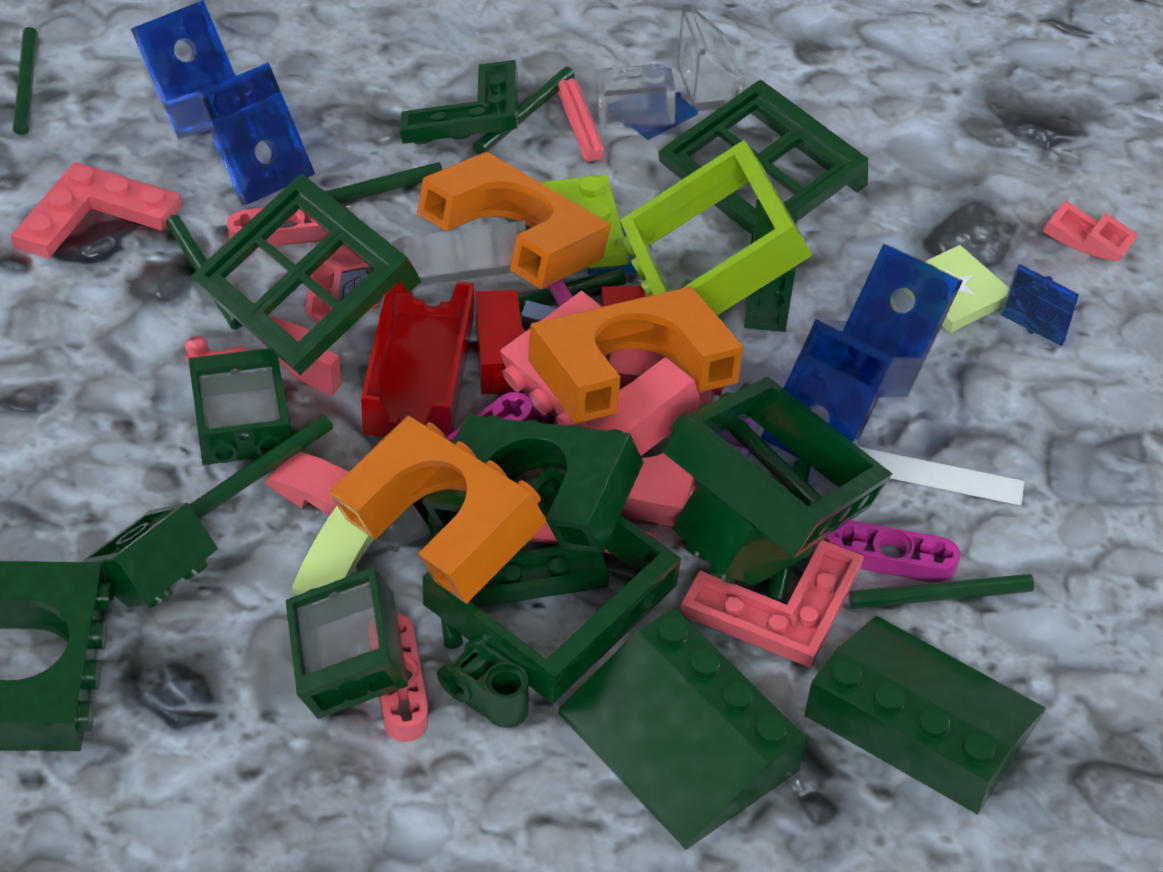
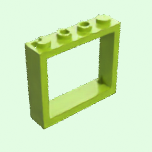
[620,139,813,315]

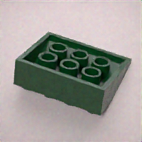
[558,608,807,850]
[804,616,1046,815]

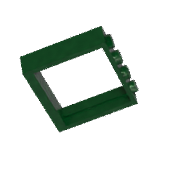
[663,376,893,558]
[422,466,681,704]

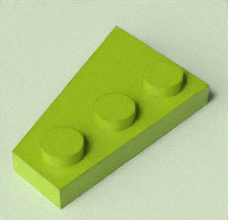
[540,175,629,270]

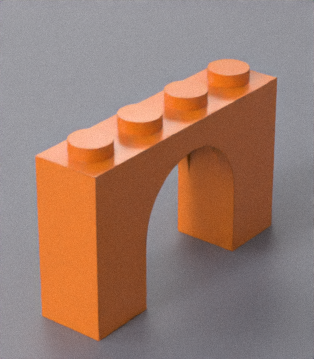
[417,152,611,290]
[528,286,744,424]
[329,415,547,604]

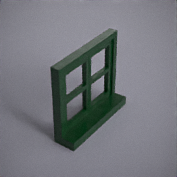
[658,79,868,234]
[190,173,422,375]

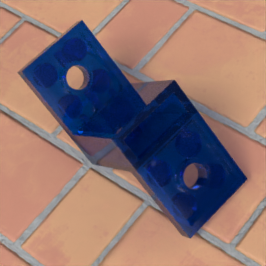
[130,0,315,205]
[761,243,963,460]

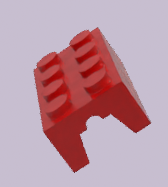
[361,281,474,437]

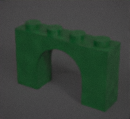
[423,415,644,554]
[0,561,114,751]

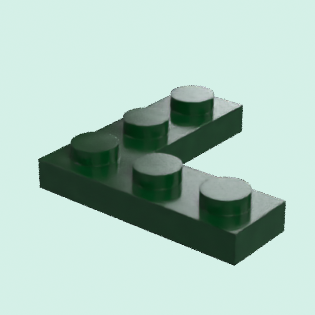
[400,60,518,144]
[470,546,609,608]

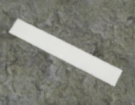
[802,447,1025,506]

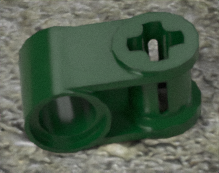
[437,638,529,728]

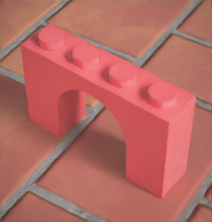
[500,290,701,456]
[609,349,724,527]

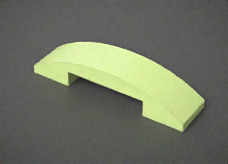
[292,506,374,595]

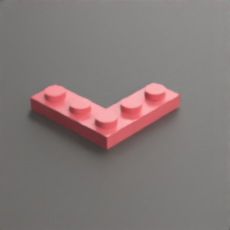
[11,162,182,259]
[680,540,864,668]

